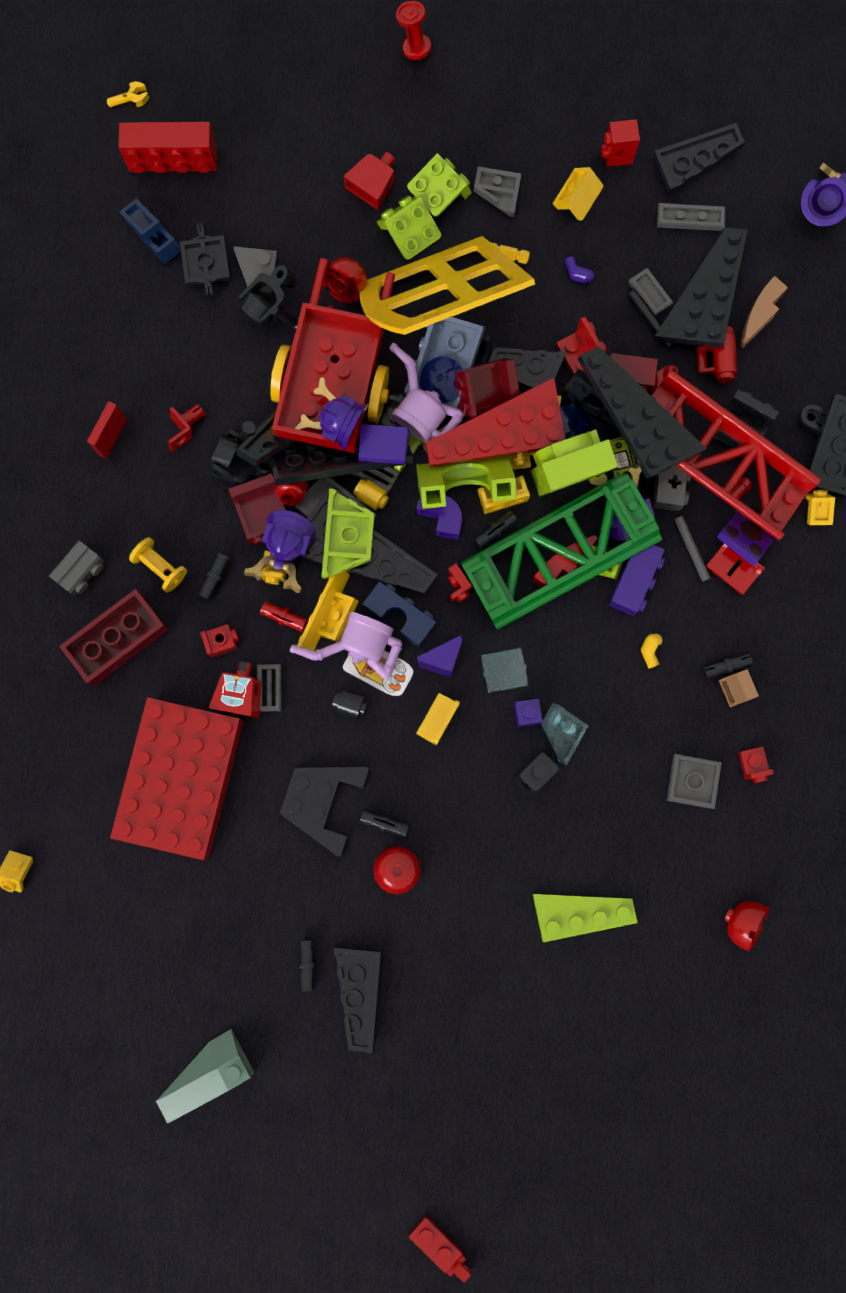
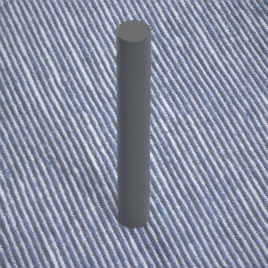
[674,516,711,582]

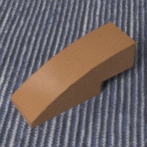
[740,276,788,348]

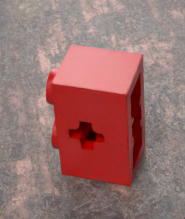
[601,119,640,167]

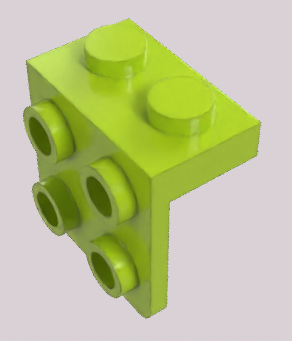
[407,153,472,217]
[377,195,441,259]

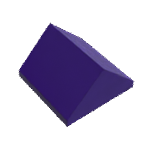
[358,424,411,464]
[417,636,462,678]

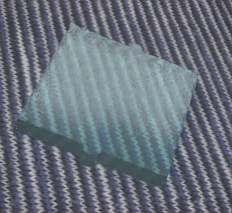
[481,648,528,693]

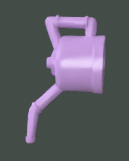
[389,343,465,443]
[290,612,402,679]

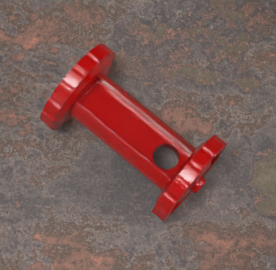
[396,1,431,60]

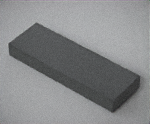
[657,203,725,231]

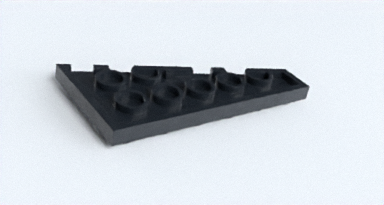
[577,347,707,479]
[269,439,413,486]

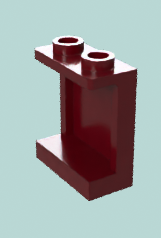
[455,358,520,418]
[228,473,286,545]

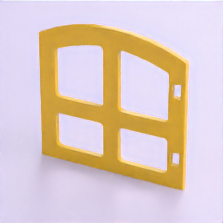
[360,236,535,335]

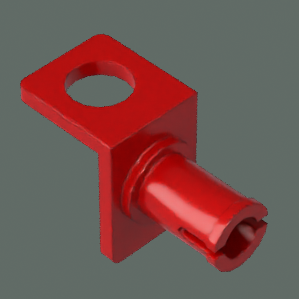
[168,404,205,452]

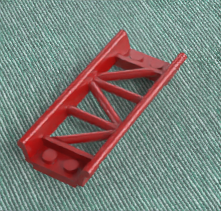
[651,369,821,541]

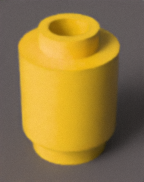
[353,479,389,511]

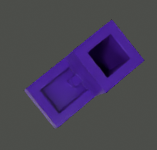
[417,496,462,540]

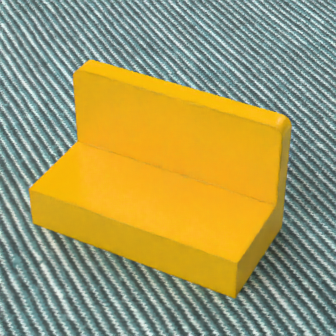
[553,167,603,220]
[416,693,460,746]

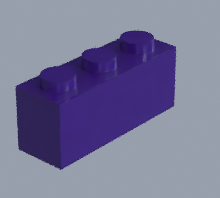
[609,545,665,616]

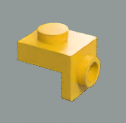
[0,850,33,892]

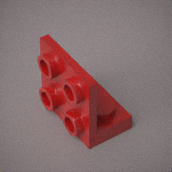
[556,316,607,376]

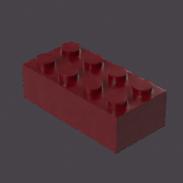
[59,589,169,687]

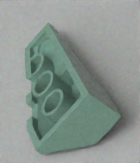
[156,1029,254,1124]

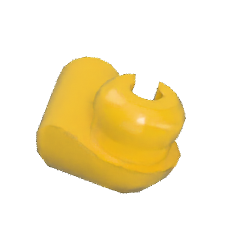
[641,634,662,669]

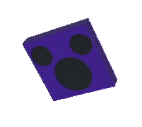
[717,511,775,566]

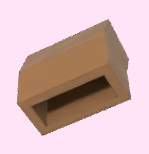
[719,669,759,707]

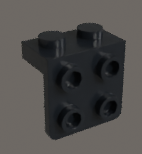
[713,390,779,456]

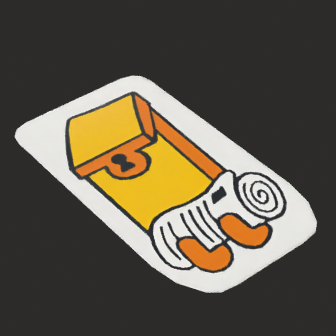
[343,650,413,696]

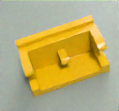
[477,476,530,514]

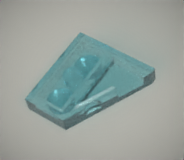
[541,703,588,765]

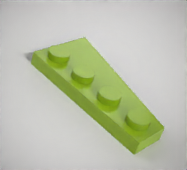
[533,894,637,942]

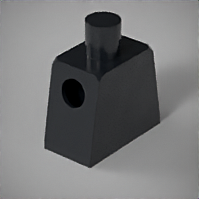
[512,750,560,798]

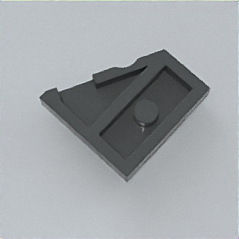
[474,167,521,217]
[234,247,278,296]

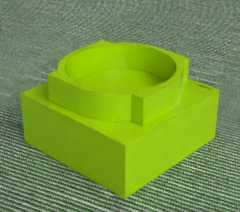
[531,430,618,496]

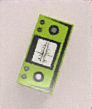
[609,437,640,480]

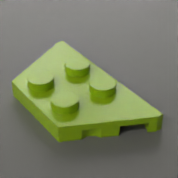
[322,489,374,579]

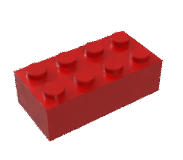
[119,122,217,173]

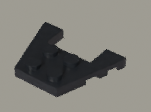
[280,767,370,857]

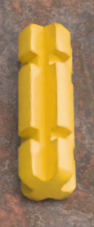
[490,242,530,264]

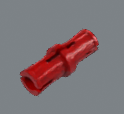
[260,601,308,633]

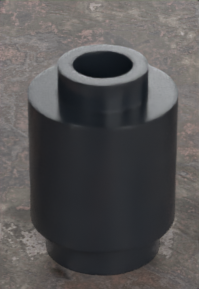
[332,691,368,719]

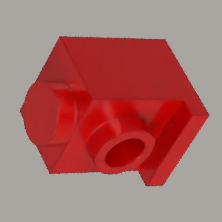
[200,624,239,658]

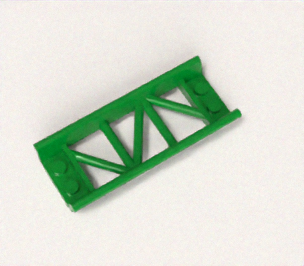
[460,473,662,630]

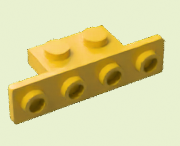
[297,571,359,651]

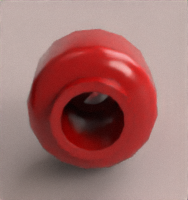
[275,481,308,506]

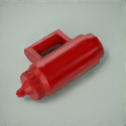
[697,326,737,384]

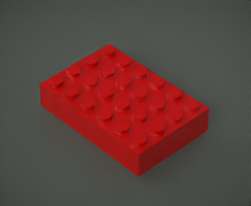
[110,697,244,860]

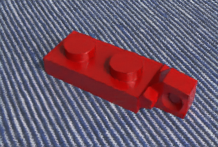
[409,1215,471,1283]

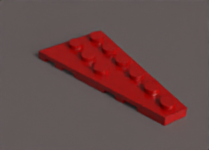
[426,378,566,467]

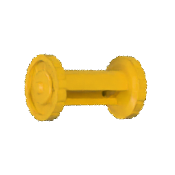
[129,537,187,593]

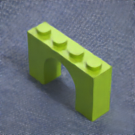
[416,455,516,509]

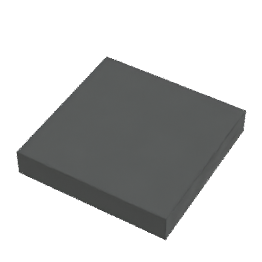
[666,754,722,809]

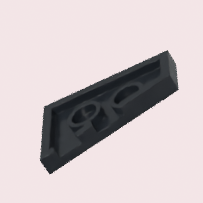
[489,347,566,389]

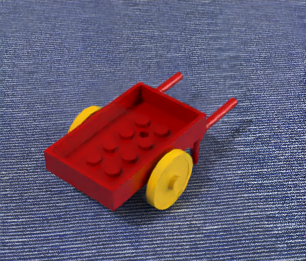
[270,258,395,453]

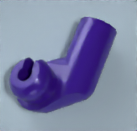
[564,256,594,283]

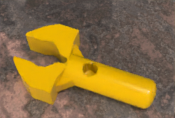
[107,81,149,107]

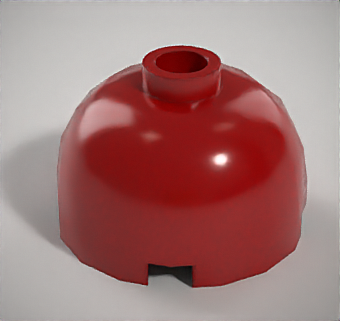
[323,257,367,304]
[373,846,421,895]
[724,901,770,952]

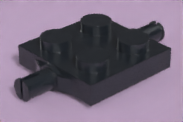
[180,223,231,298]

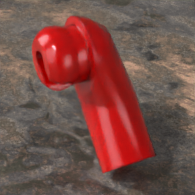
[652,365,678,394]

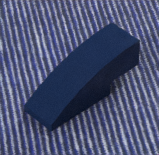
[119,199,181,265]

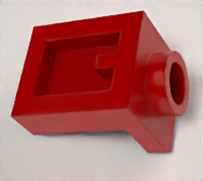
[447,564,472,602]
[738,747,774,783]

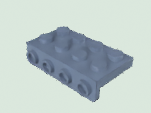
[404,317,485,409]

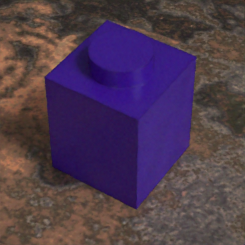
[513,699,543,728]

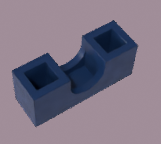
[363,582,436,648]

